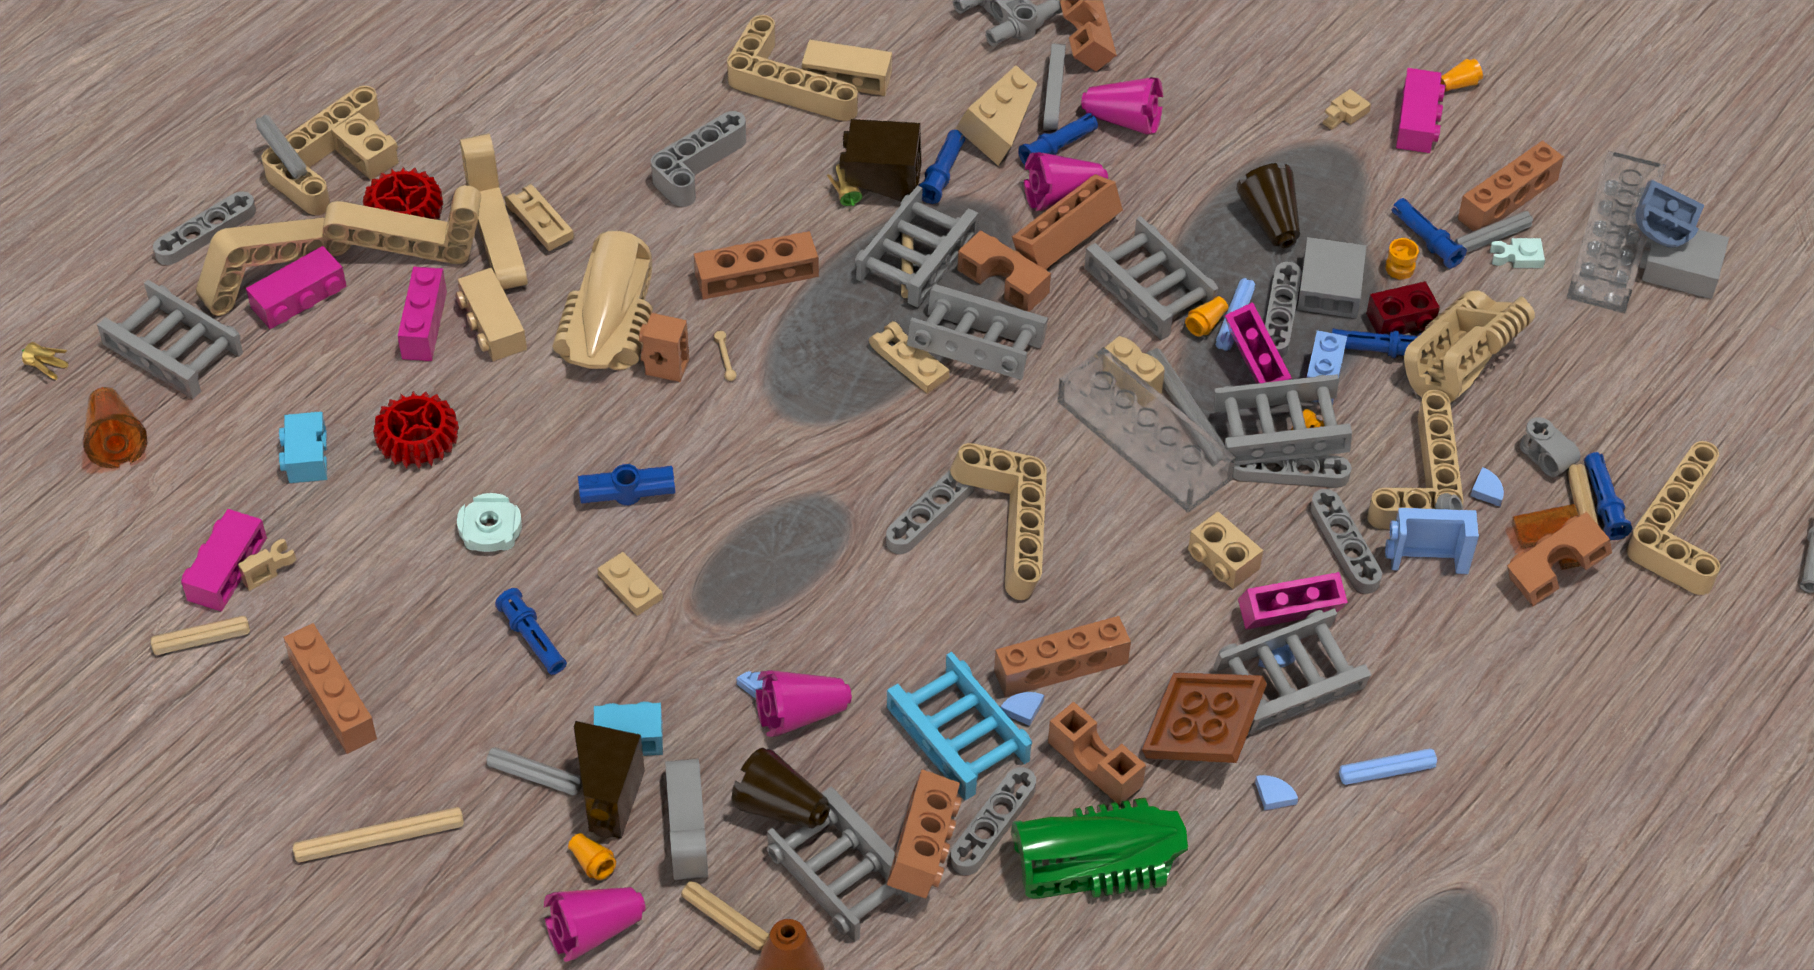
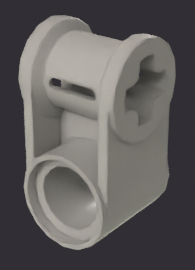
[1520,417,1580,478]

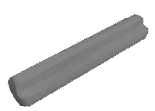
[255,115,307,179]
[1455,211,1533,252]
[486,747,582,795]

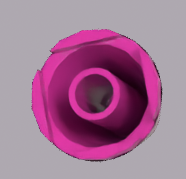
[1081,77,1163,135]
[1024,152,1108,211]
[756,670,852,737]
[544,887,646,962]

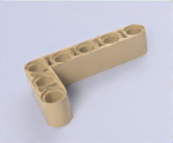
[727,15,858,121]
[262,86,380,215]
[460,133,528,290]
[323,185,481,264]
[196,218,351,316]
[1367,390,1463,529]
[1627,441,1720,595]
[950,443,1047,600]

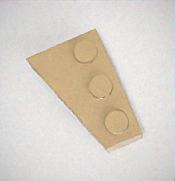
[956,65,1037,166]

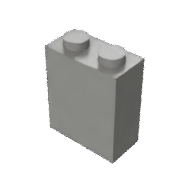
[1639,229,1729,299]
[1297,237,1367,318]

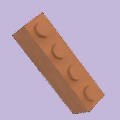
[1012,174,1123,270]
[283,623,377,754]

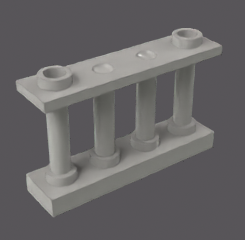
[854,186,979,307]
[1084,216,1218,340]
[97,280,243,399]
[907,284,1048,380]
[1213,374,1352,466]
[1213,608,1371,734]
[767,786,918,942]

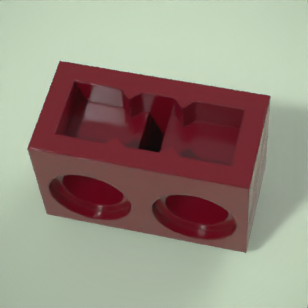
[1366,281,1440,335]

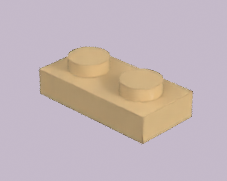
[597,552,663,616]

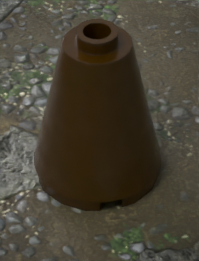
[1236,163,1300,248]
[731,748,830,829]

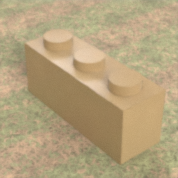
[802,40,892,96]
[455,267,527,361]

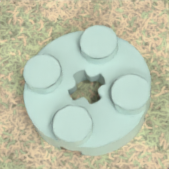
[457,493,522,552]

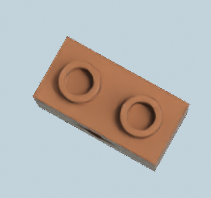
[639,313,690,382]

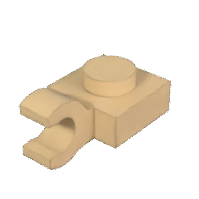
[1322,89,1371,130]
[238,539,296,591]

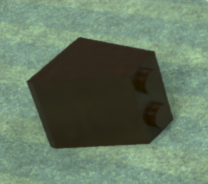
[839,119,922,202]
[573,721,645,839]

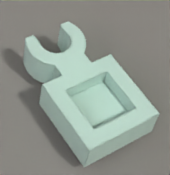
[1490,238,1545,268]

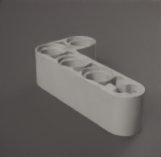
[651,111,746,207]
[665,758,708,880]

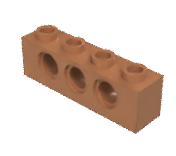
[1458,140,1564,231]
[694,231,819,299]
[994,616,1131,698]
[887,769,962,899]

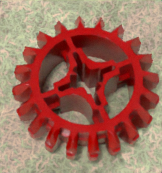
[363,167,444,220]
[373,391,459,469]

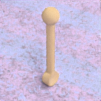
[714,331,737,381]

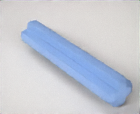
[1215,278,1255,351]
[1339,748,1437,785]

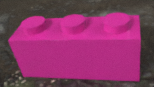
[1396,68,1445,153]
[246,246,347,329]
[398,267,447,361]
[1225,302,1292,384]
[181,509,267,612]
[1238,572,1348,630]

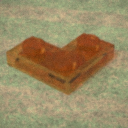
[1511,504,1581,570]

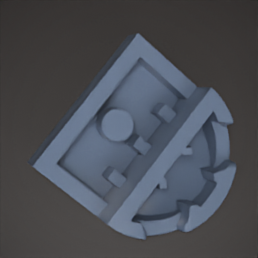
[1635,180,1704,248]

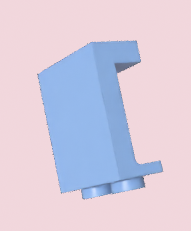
[1385,508,1479,574]

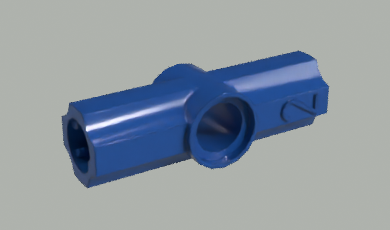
[578,464,675,505]

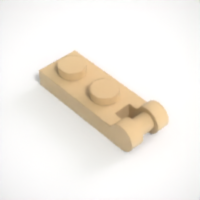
[505,184,574,251]
[869,321,950,394]

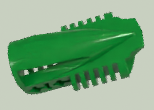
[1011,798,1188,899]

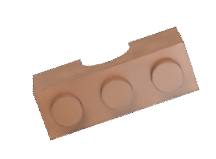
[1060,0,1117,72]
[957,230,1051,312]
[1507,512,1612,606]
[1048,702,1146,806]

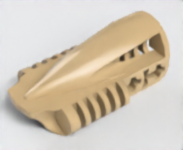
[552,231,653,370]
[1404,291,1535,403]

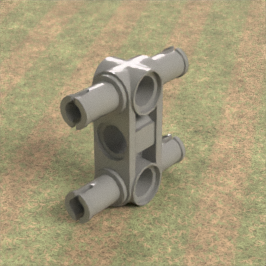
[953,0,1062,47]

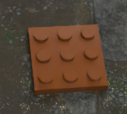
[1142,673,1267,763]

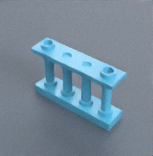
[887,652,1032,801]

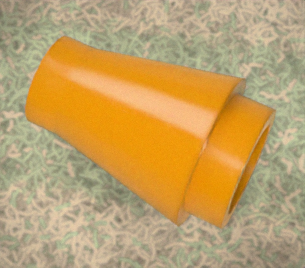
[1440,58,1483,92]
[1185,296,1229,337]
[568,833,616,880]

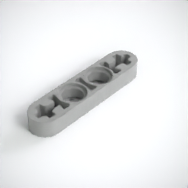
[1043,43,1066,131]
[153,191,256,265]
[1265,262,1302,358]
[1228,455,1352,488]
[886,470,975,554]
[1310,489,1382,594]
[951,767,1036,875]

